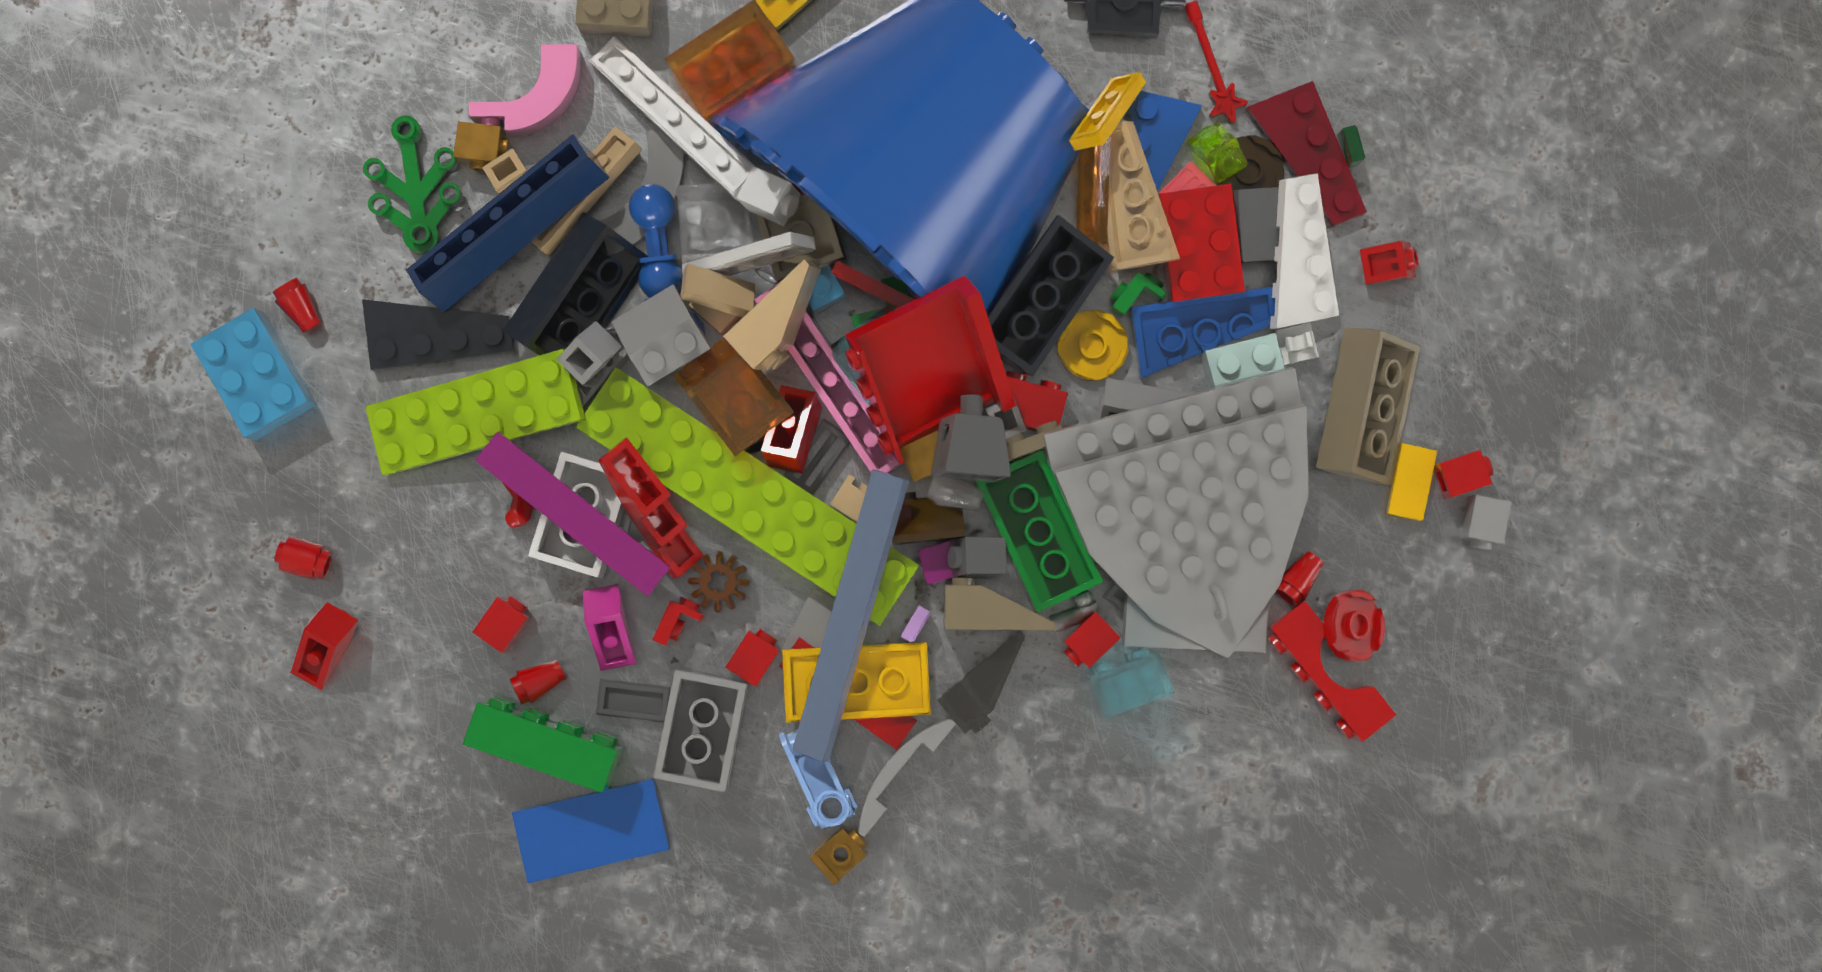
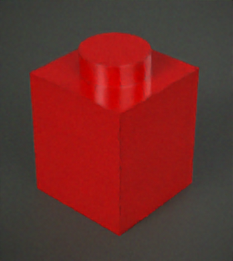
[1433,450,1493,499]
[472,595,532,653]
[1062,612,1121,668]
[725,629,781,687]

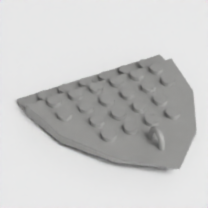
[1043,367,1309,659]

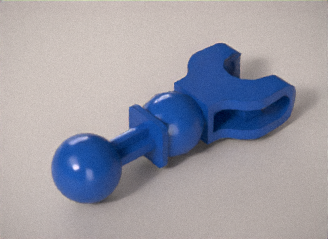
[629,184,707,364]

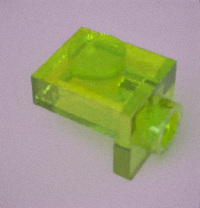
[1188,122,1247,183]

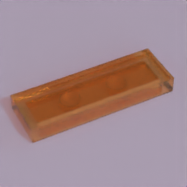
[1076,135,1111,244]

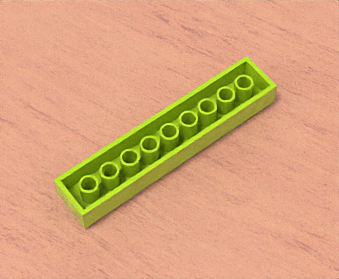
[576,367,919,626]

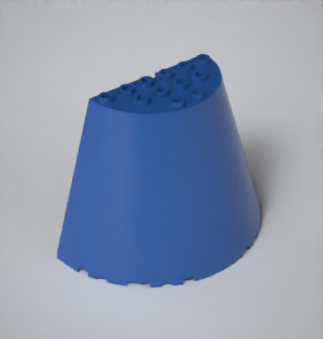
[709,0,1089,315]

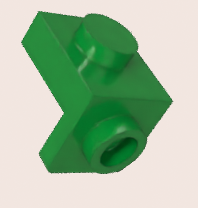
[1110,272,1167,318]

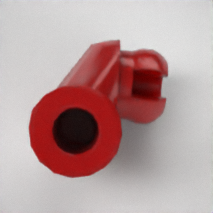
[502,482,533,529]

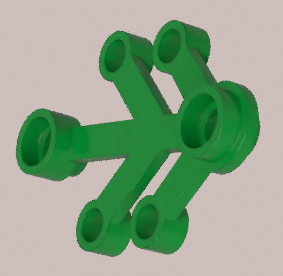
[363,115,463,253]

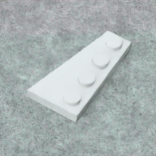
[1270,173,1339,329]

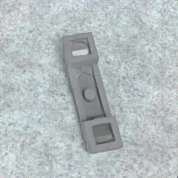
[858,718,956,837]

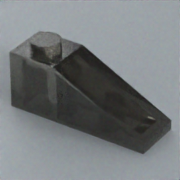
[937,630,1025,734]

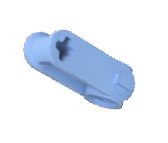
[779,729,858,830]

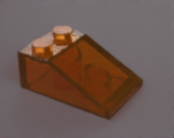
[673,338,794,456]

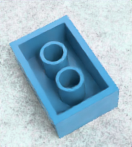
[190,308,317,441]

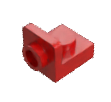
[1360,241,1419,285]
[652,596,705,646]

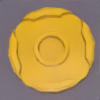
[1057,310,1128,381]

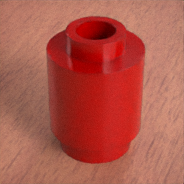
[274,536,332,580]

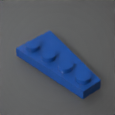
[1099,91,1202,230]
[1130,287,1275,378]

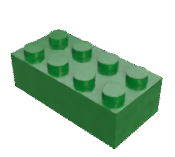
[974,450,1103,613]
[462,696,625,793]

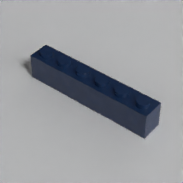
[406,134,610,312]

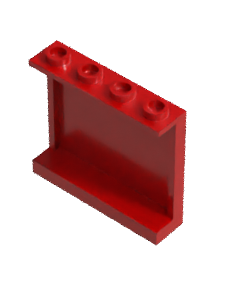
[845,275,1016,465]

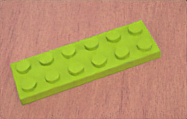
[365,349,586,476]

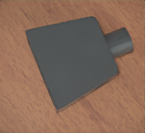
[931,395,1010,482]

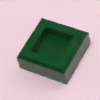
[1337,125,1366,168]

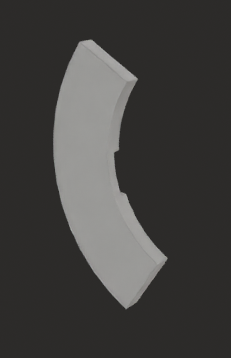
[600,128,685,255]

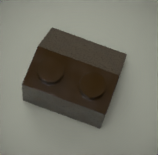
[892,488,966,545]

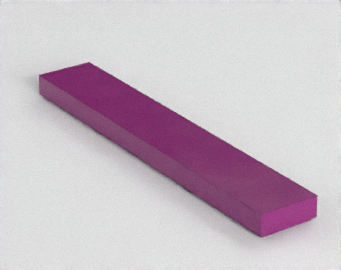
[475,431,671,597]

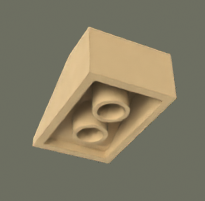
[723,260,821,371]

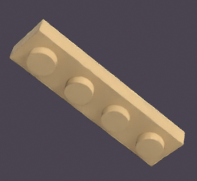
[531,126,642,256]

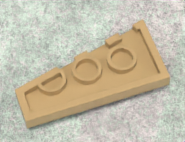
[1097,121,1180,271]

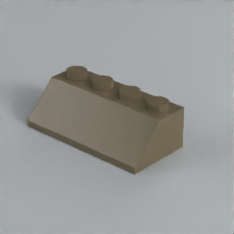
[1316,327,1420,486]

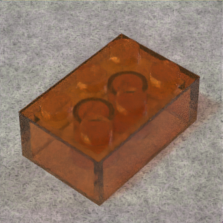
[664,0,796,123]

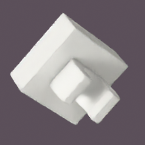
[1274,322,1319,366]

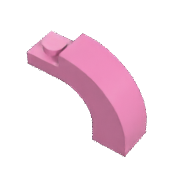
[469,44,581,137]

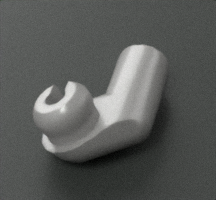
[1049,590,1097,633]

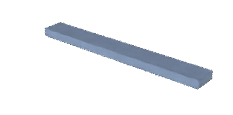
[792,469,909,762]

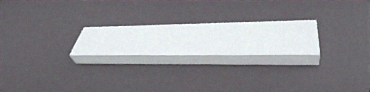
[589,36,755,200]

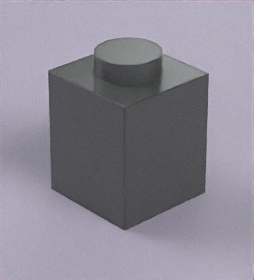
[947,537,1007,579]

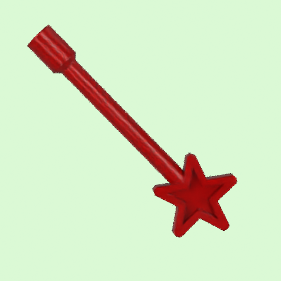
[1185,0,1248,124]

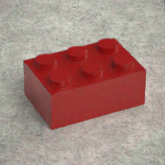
[1158,184,1245,302]

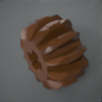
[688,551,750,613]

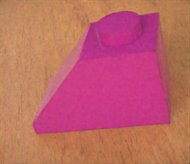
[583,584,636,671]

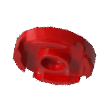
[1324,590,1385,662]

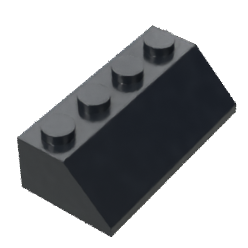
[503,212,647,356]
[987,215,1115,376]

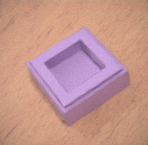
[901,605,930,642]

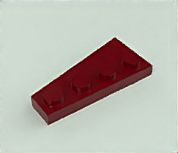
[1245,81,1367,227]

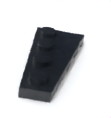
[362,299,515,371]

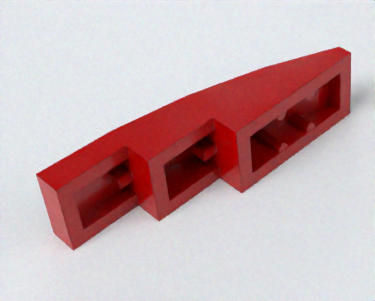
[598,437,703,579]

